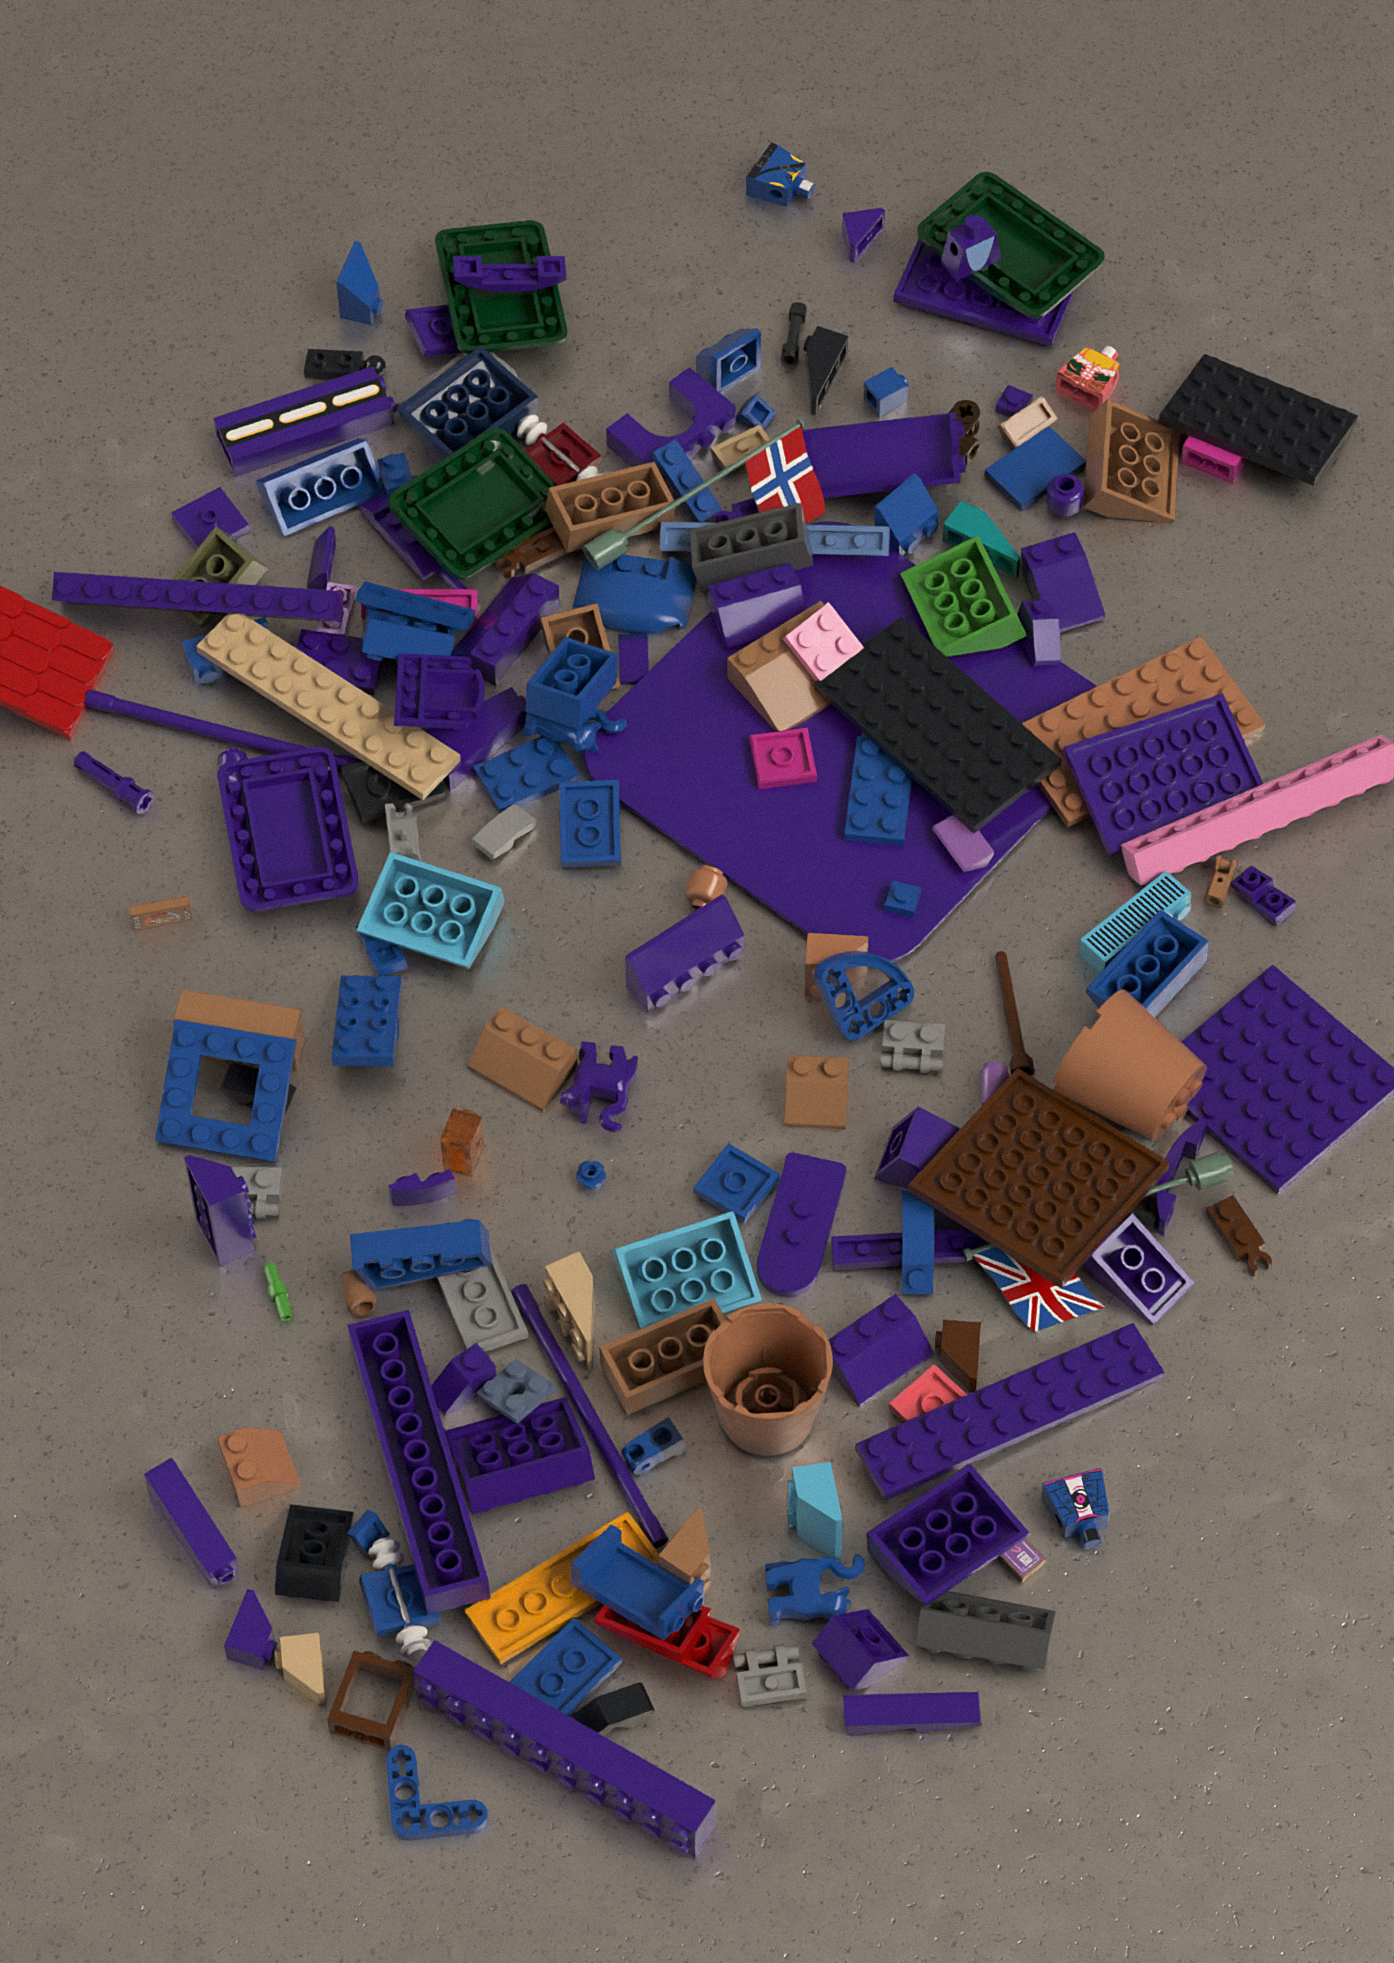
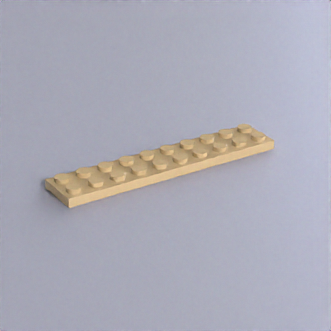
[196,613,461,800]

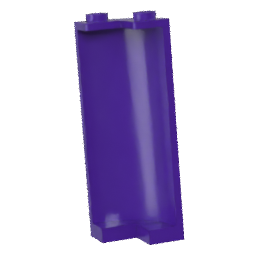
[802,412,966,498]

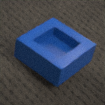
[884,881,922,918]
[347,1510,390,1557]

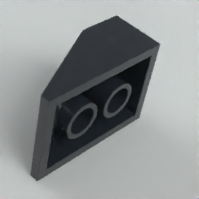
[275,1504,354,1602]

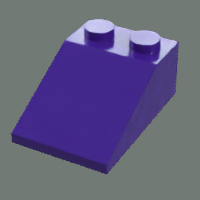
[1020,532,1106,633]
[1083,1213,1195,1325]

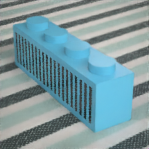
[1078,871,1191,974]

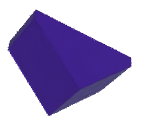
[842,208,885,263]
[618,633,649,685]

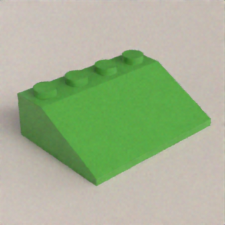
[900,535,1027,657]

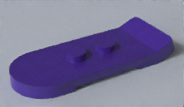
[757,1152,847,1297]

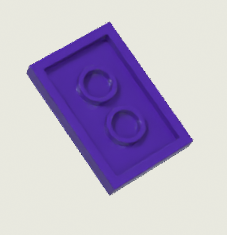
[296,629,384,695]

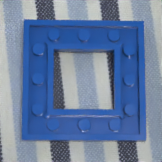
[155,1019,297,1161]

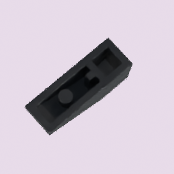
[803,326,848,415]

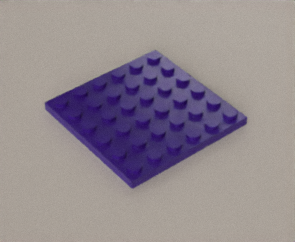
[1181,964,1394,1194]

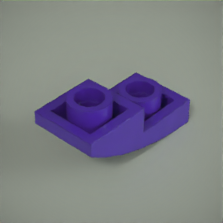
[1231,865,1297,926]
[388,1169,456,1206]

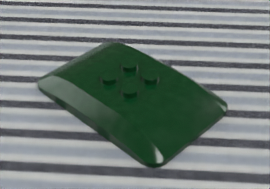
[917,172,1105,318]
[435,220,568,354]
[388,428,557,580]

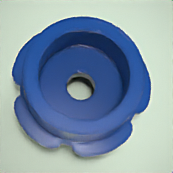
[576,1161,606,1190]

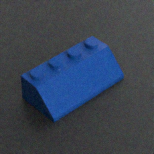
[256,438,385,536]
[1086,909,1209,1017]

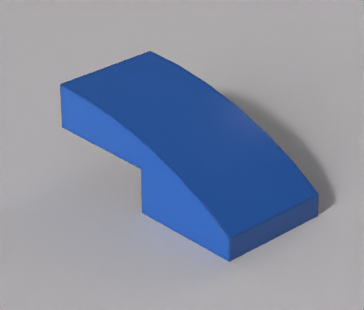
[356,925,407,976]

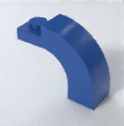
[901,1190,934,1294]

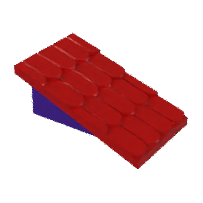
[0,586,115,740]

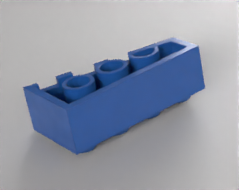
[350,1219,492,1291]

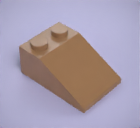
[540,603,620,690]

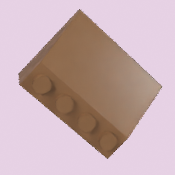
[1083,399,1180,523]
[727,601,831,732]

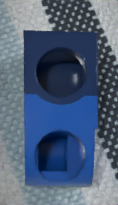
[621,1417,687,1475]

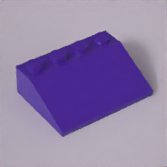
[445,1397,595,1514]
[867,1464,1030,1606]

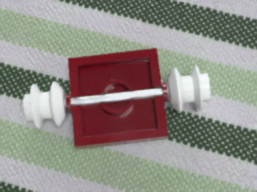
[517,415,603,486]

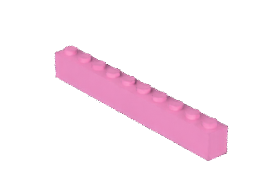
[1121,734,1394,886]

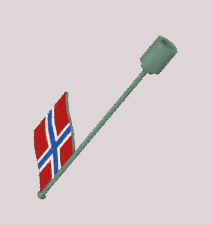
[582,419,825,571]

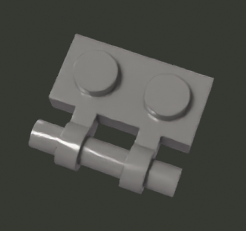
[881,1020,945,1073]
[231,1166,282,1219]
[733,1644,807,1708]

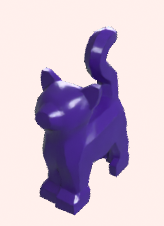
[560,1041,638,1133]

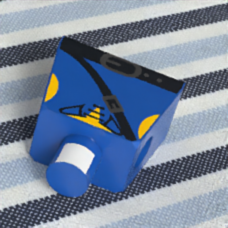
[746,142,815,206]

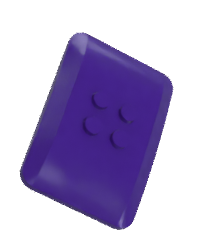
[217,747,359,912]

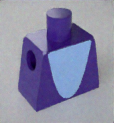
[941,215,1001,281]

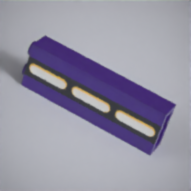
[213,366,397,477]

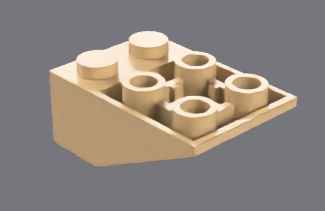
[543,1251,595,1371]

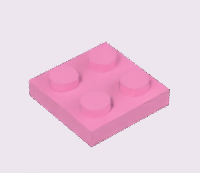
[782,602,864,681]

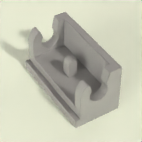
[385,803,421,861]

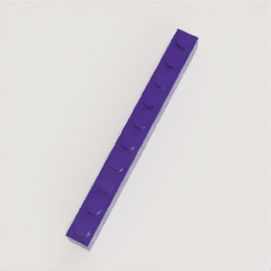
[52,572,344,623]

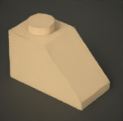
[275,1633,326,1707]

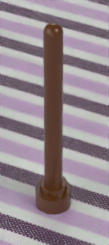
[995,951,1035,1076]

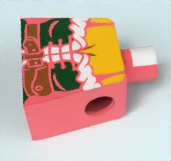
[1055,346,1120,411]

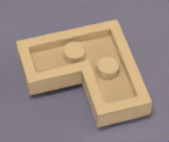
[711,425,771,470]

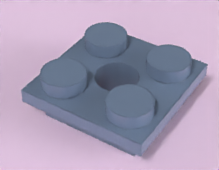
[476,1359,557,1423]

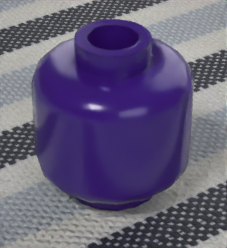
[1046,474,1084,517]

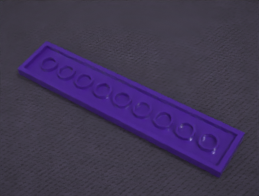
[855,1323,1165,1501]

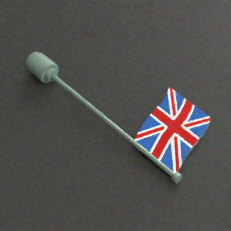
[963,1152,1234,1333]

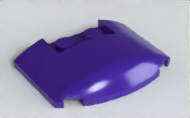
[358,475,443,580]
[394,653,485,729]

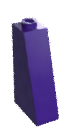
[424,687,527,791]
[144,1457,239,1588]

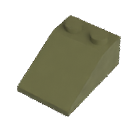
[173,526,268,628]

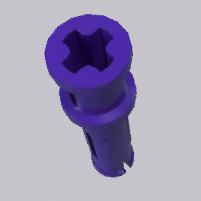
[74,751,154,814]

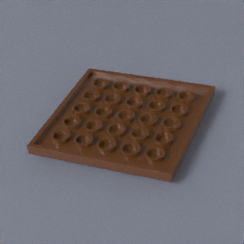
[908,1068,1170,1289]

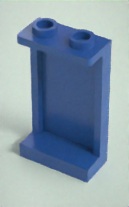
[571,1524,705,1641]

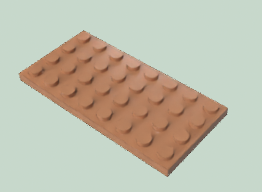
[1022,636,1265,828]

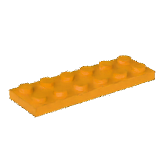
[464,1511,659,1665]

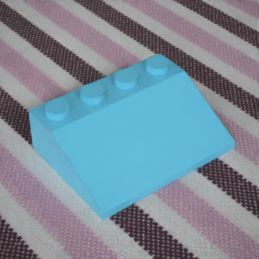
[356,852,505,969]
[610,1211,762,1330]

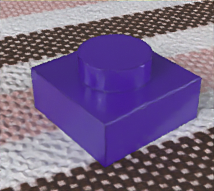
[995,385,1033,418]

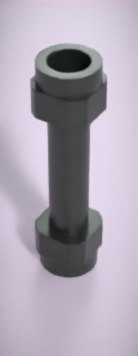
[781,302,807,365]

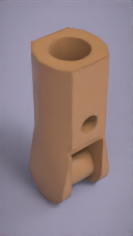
[1204,855,1237,908]

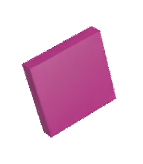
[749,727,817,789]

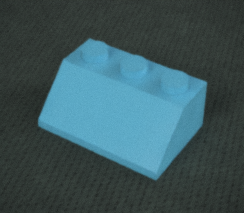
[786,1462,842,1562]

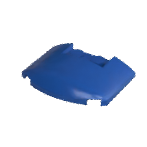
[572,554,697,635]

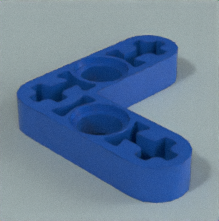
[386,1745,488,1841]

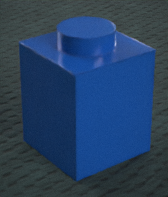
[864,367,909,418]

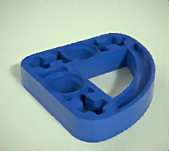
[814,951,914,1040]

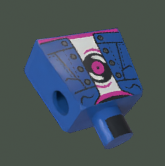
[1041,1468,1109,1549]

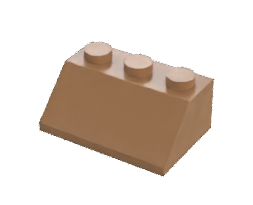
[468,1006,578,1112]

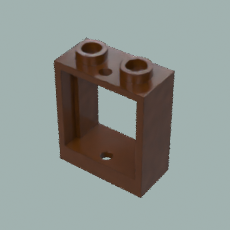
[327,1651,415,1751]

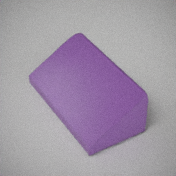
[932,815,994,872]

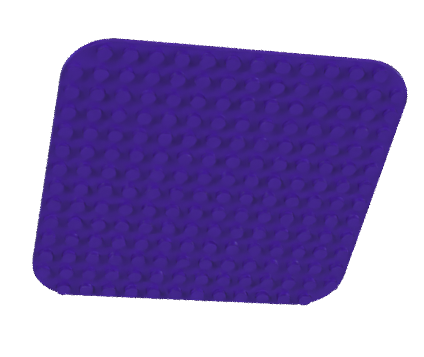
[585,521,1097,962]

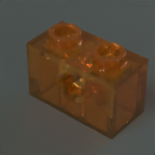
[440,1108,485,1177]

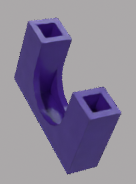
[606,367,736,479]

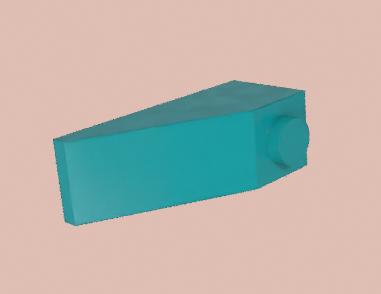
[942,500,1020,578]

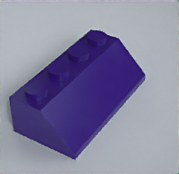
[451,573,560,686]
[625,894,745,1012]
[184,1155,257,1267]

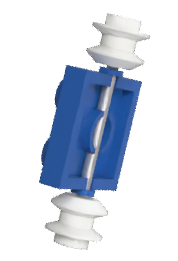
[359,1538,440,1659]

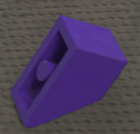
[1017,600,1061,666]
[431,1343,496,1417]
[224,1589,278,1670]

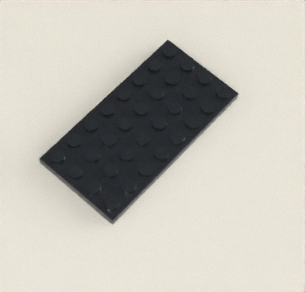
[814,617,1061,833]

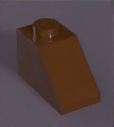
[934,1319,981,1393]

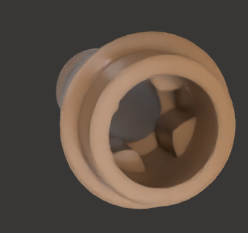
[340,1270,376,1317]

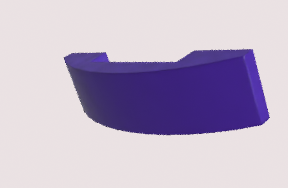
[453,256,567,292]
[1155,1118,1208,1236]

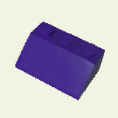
[708,563,806,651]
[828,1294,934,1407]

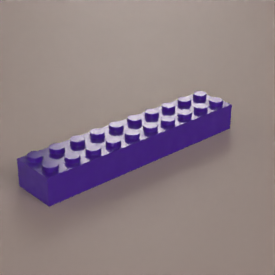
[347,1310,490,1615]
[413,1640,717,1858]

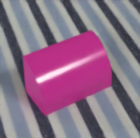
[1181,436,1247,484]

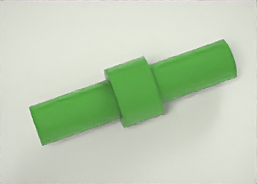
[263,1262,293,1321]

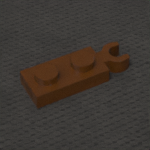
[496,526,569,578]
[1206,1195,1272,1276]

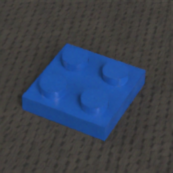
[693,1143,780,1224]

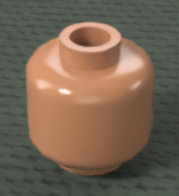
[685,865,728,910]

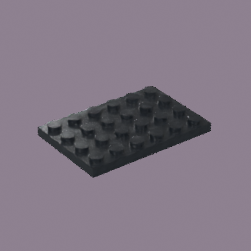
[1158,354,1358,486]

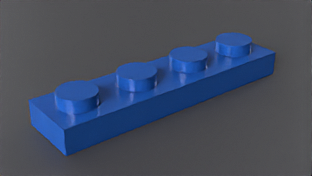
[356,581,476,631]

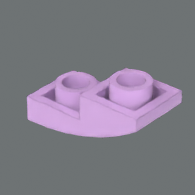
[316,582,357,635]

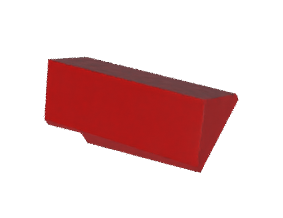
[594,1605,740,1679]

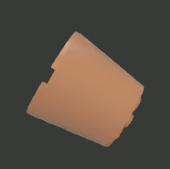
[1053,989,1207,1142]
[703,1303,833,1456]

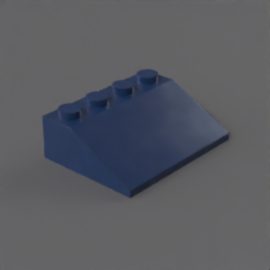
[397,346,538,463]

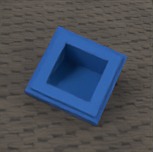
[736,394,776,429]

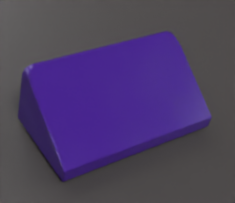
[307,526,336,590]

